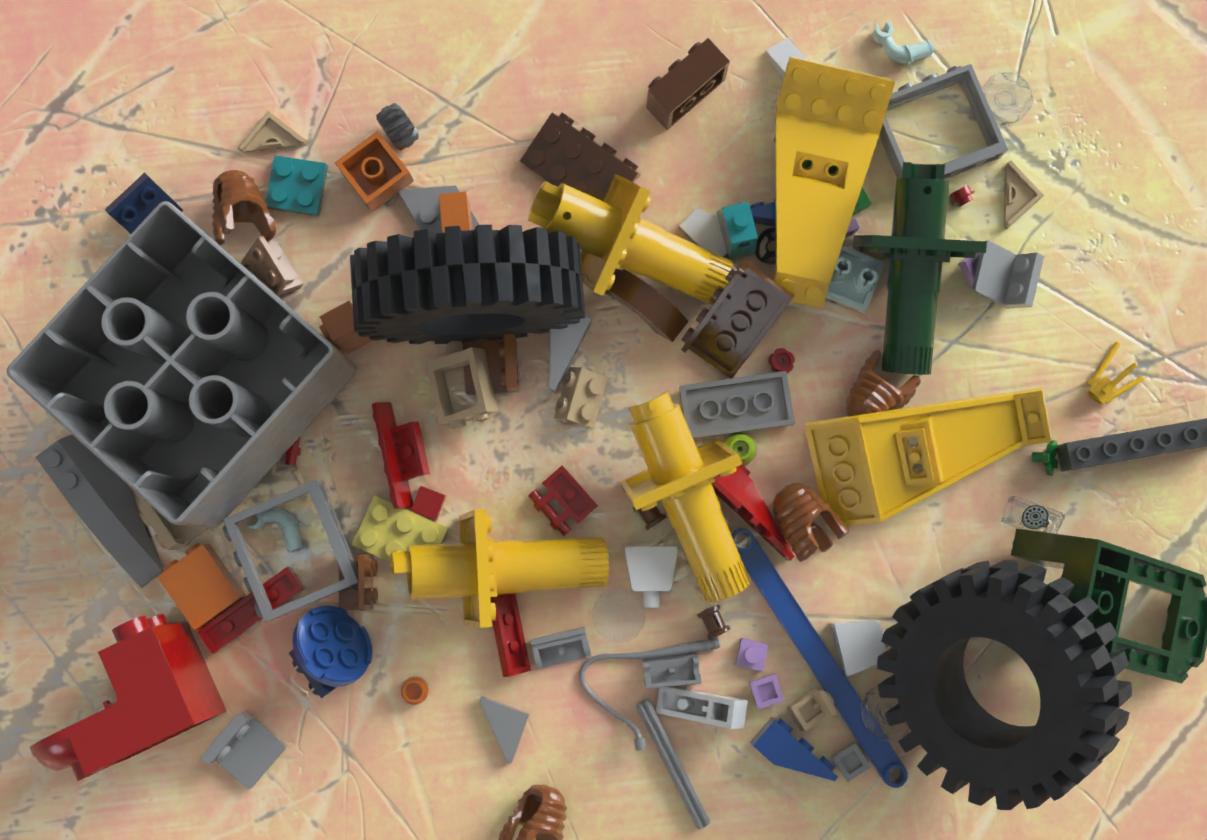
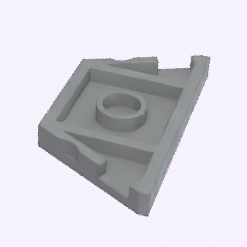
[398,185,479,233]

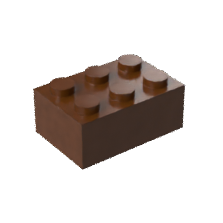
[646,38,730,130]

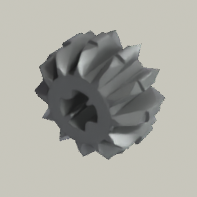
[376,103,419,151]

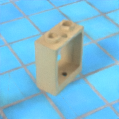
[425,347,499,429]

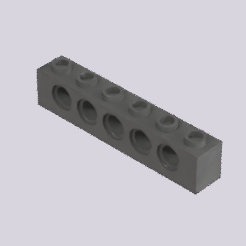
[1057,418,1207,472]

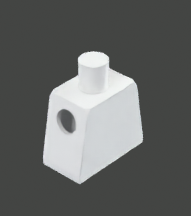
[625,546,677,608]
[830,620,888,676]

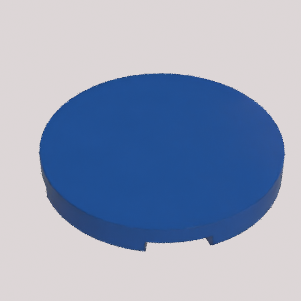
[293,606,372,687]

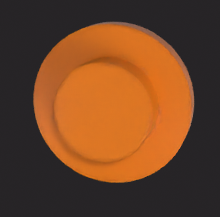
[401,677,429,705]

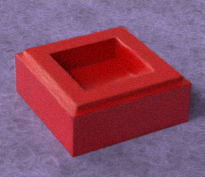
[411,486,446,521]

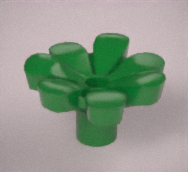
[1032,440,1058,476]

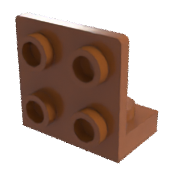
[463,334,519,395]
[339,554,378,611]

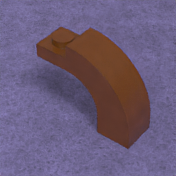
[604,269,689,342]

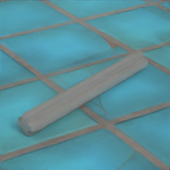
[637,699,710,829]

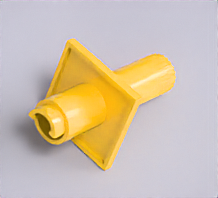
[528,174,733,305]
[619,391,751,602]
[390,509,609,628]

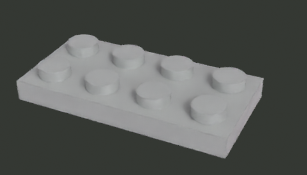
[679,371,795,439]

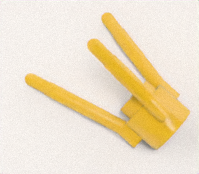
[1086,341,1145,405]

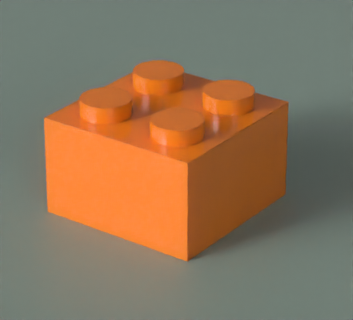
[334,131,414,212]

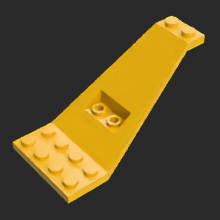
[773,56,895,308]
[804,388,1052,529]

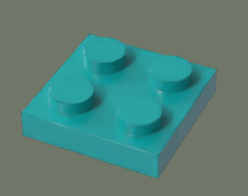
[266,155,328,217]

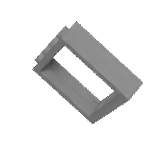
[879,64,1008,179]
[223,480,358,622]

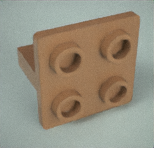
[241,236,304,296]

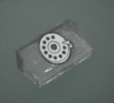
[1001,496,1066,534]

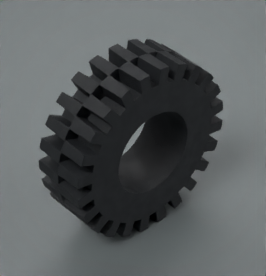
[350,225,585,344]
[877,560,1132,810]

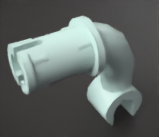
[873,21,934,66]
[248,508,304,552]

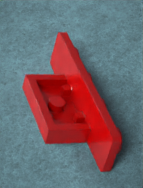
[372,402,430,509]

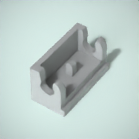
[530,626,591,669]
[643,653,701,688]

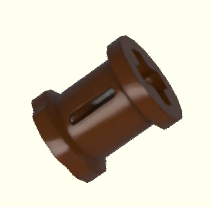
[632,506,667,530]
[697,604,731,639]

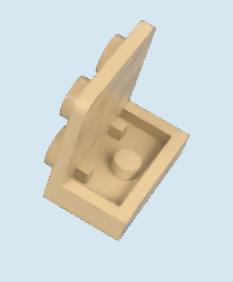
[137,500,209,550]

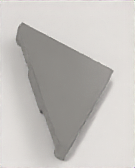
[480,696,529,763]

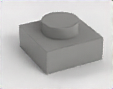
[831,742,871,782]

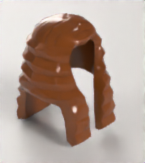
[212,170,276,245]
[846,350,921,417]
[772,483,849,562]
[498,785,567,840]

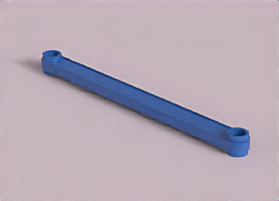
[731,528,908,788]

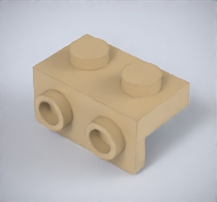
[555,367,609,429]

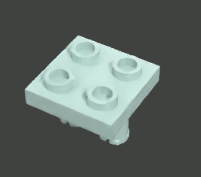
[826,246,885,313]

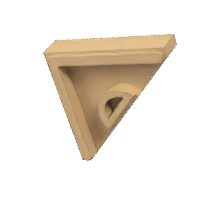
[238,111,308,153]
[1004,160,1045,229]

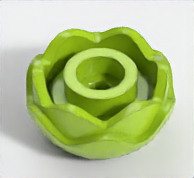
[724,433,757,466]

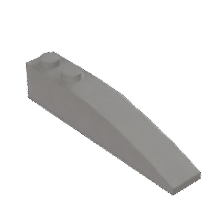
[35,434,164,588]

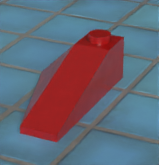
[712,465,795,561]

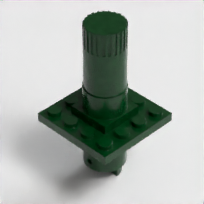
[853,162,987,375]

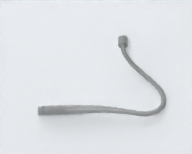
[579,637,720,751]

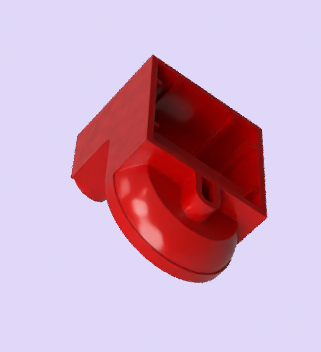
[29,614,227,781]

